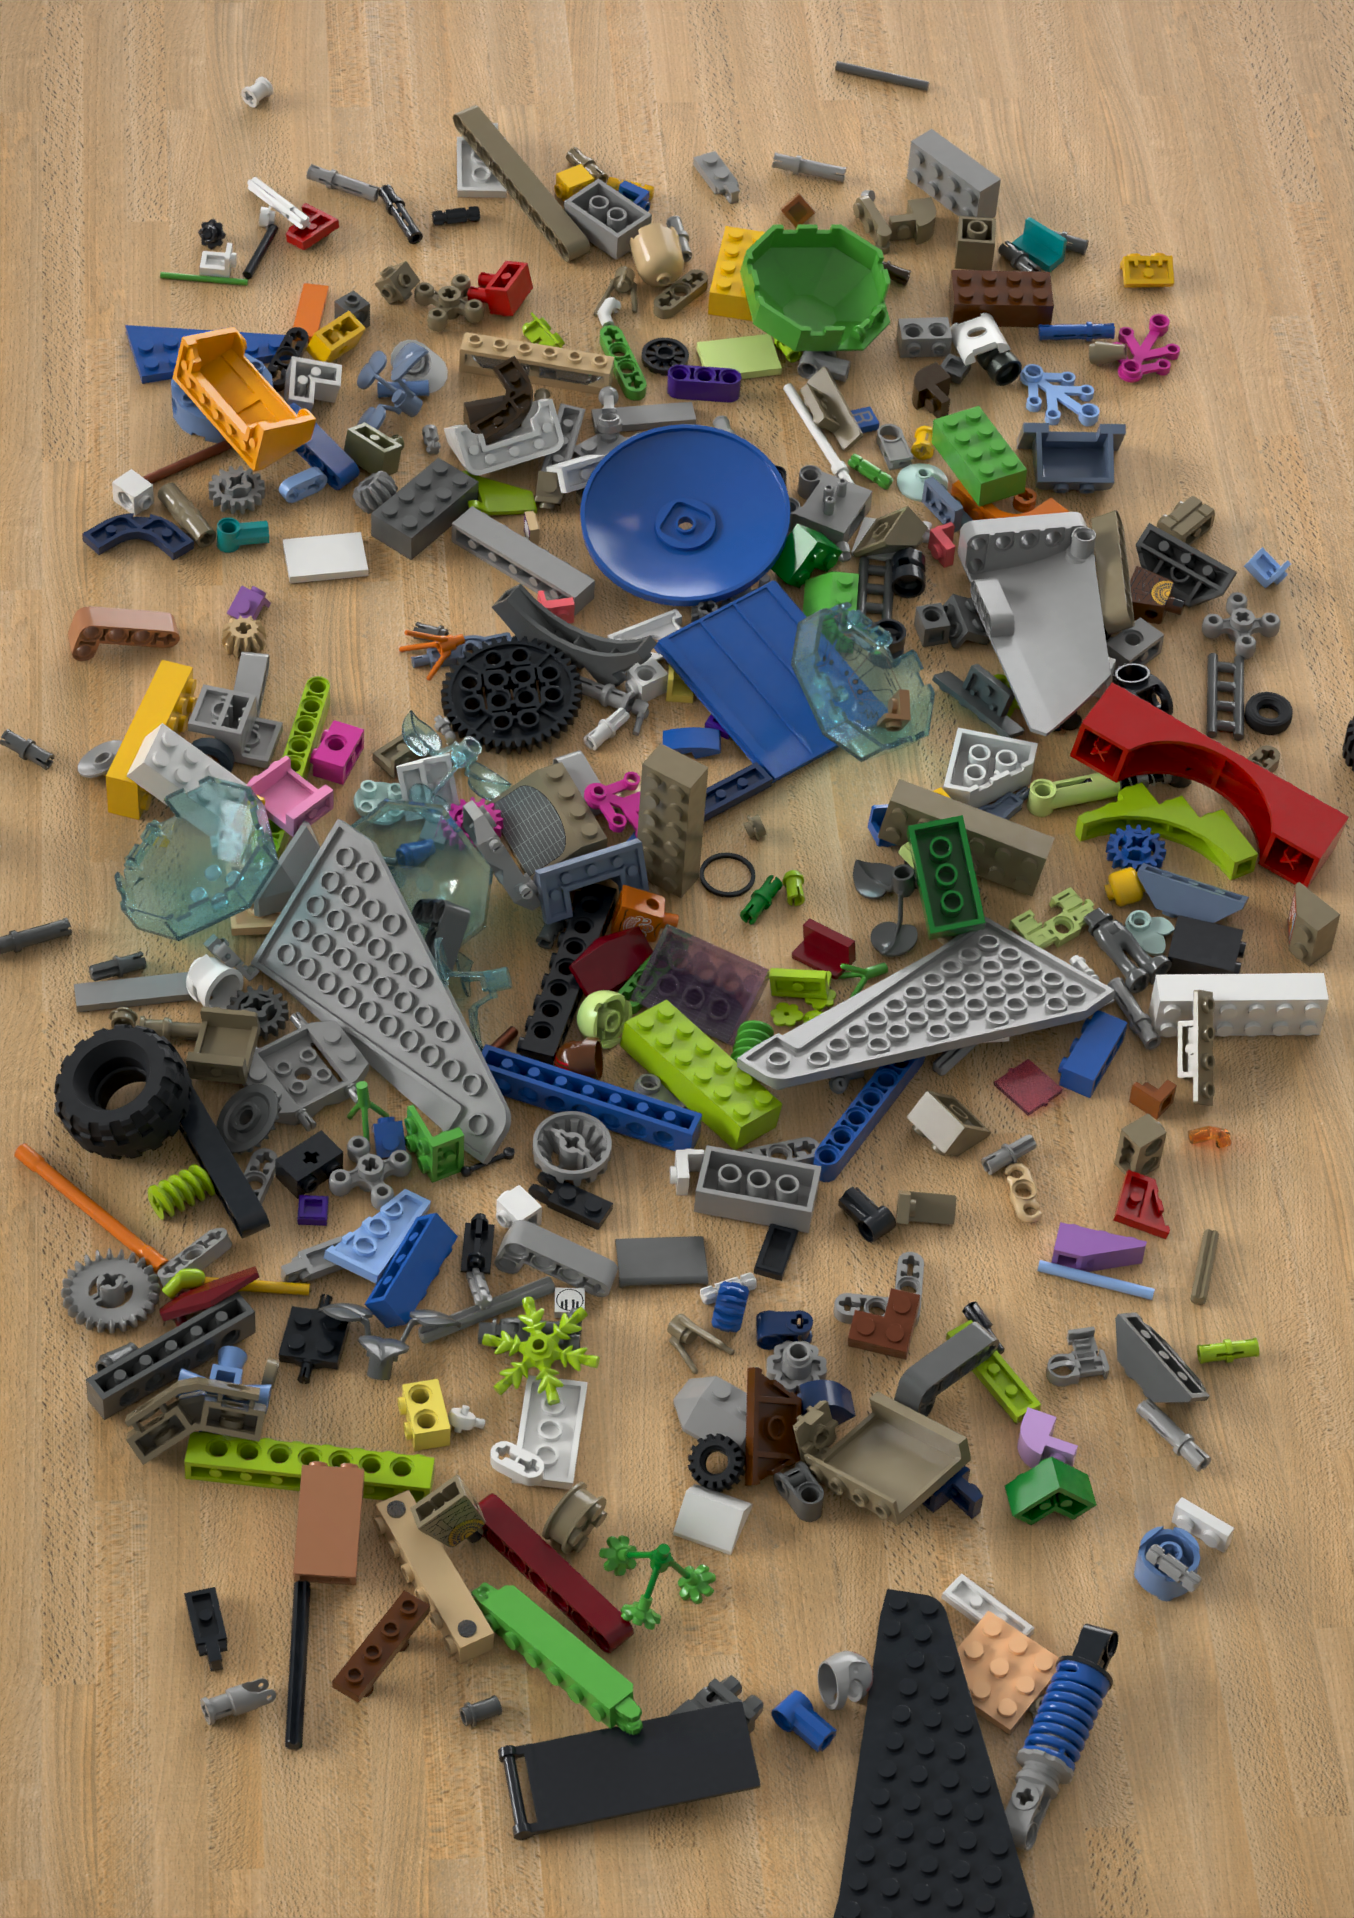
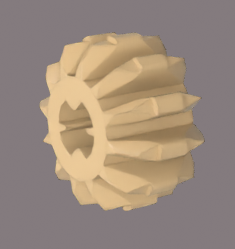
[221,615,267,659]

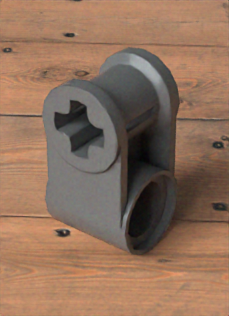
[773,1461,824,1522]

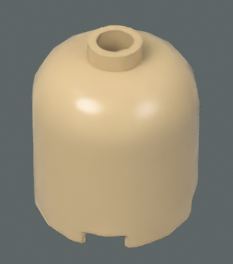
[630,223,684,287]

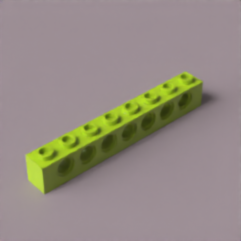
[185,1431,435,1503]

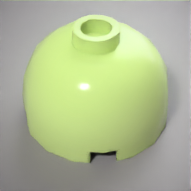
[577,990,632,1049]

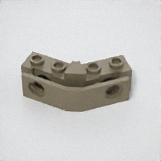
[125,1377,266,1465]

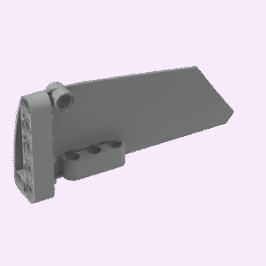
[958,512,1111,736]

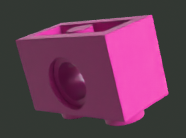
[310,720,364,785]

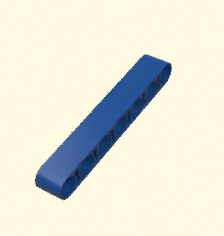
[813,1056,926,1182]

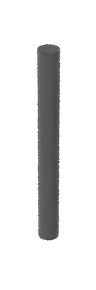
[835,61,929,91]

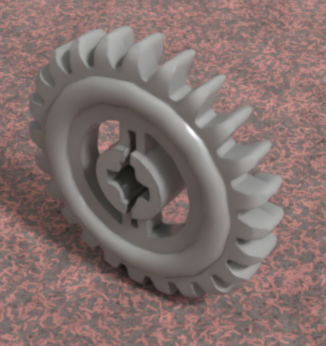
[61,1248,161,1333]

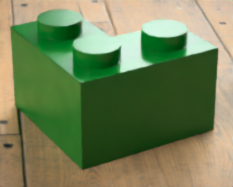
[771,523,843,588]
[1005,1456,1097,1525]

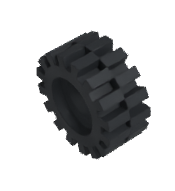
[688,1433,745,1492]

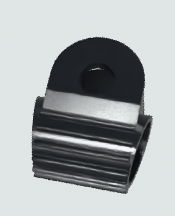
[1112,662,1173,715]

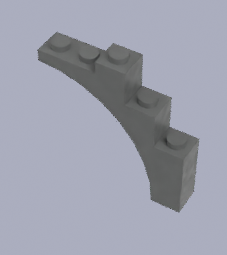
[492,584,657,687]

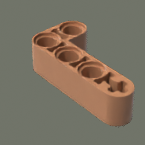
[67,606,180,661]

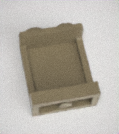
[186,1007,260,1084]

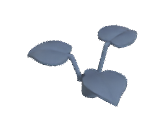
[357,342,429,430]

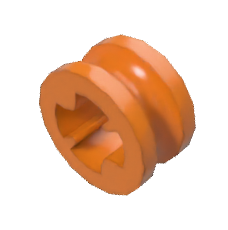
[1013,487,1037,513]

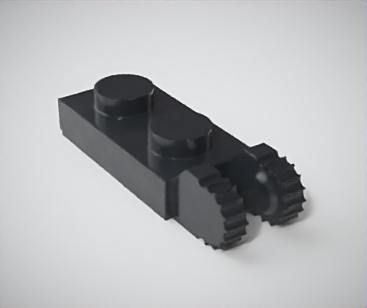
[528,1171,613,1230]

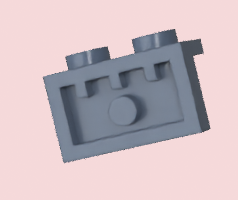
[922,476,972,533]

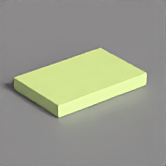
[696,334,782,379]

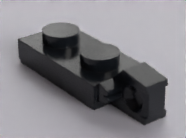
[184,1587,228,1672]

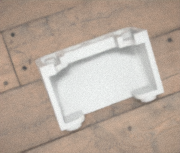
[444,399,564,475]

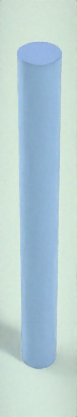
[1037,1260,1155,1300]

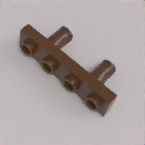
[332,1590,430,1703]

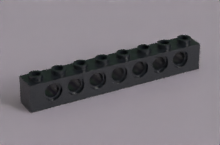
[516,883,617,1066]

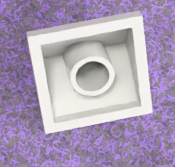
[673,1484,752,1555]

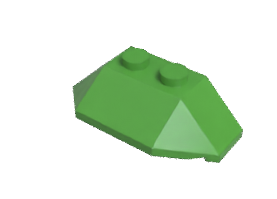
[803,571,859,653]

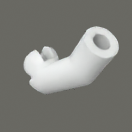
[597,297,621,328]

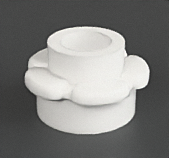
[259,206,276,230]

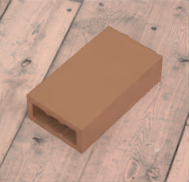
[293,1461,365,1585]

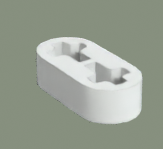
[490,1441,544,1486]

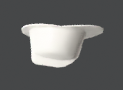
[391,339,448,393]

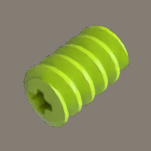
[147,1164,215,1220]

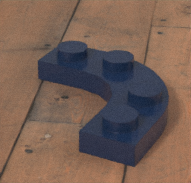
[82,513,194,560]

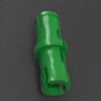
[740,875,783,925]

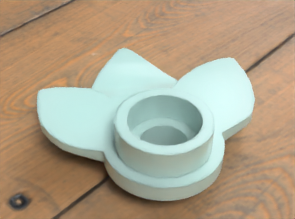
[1125,910,1175,956]

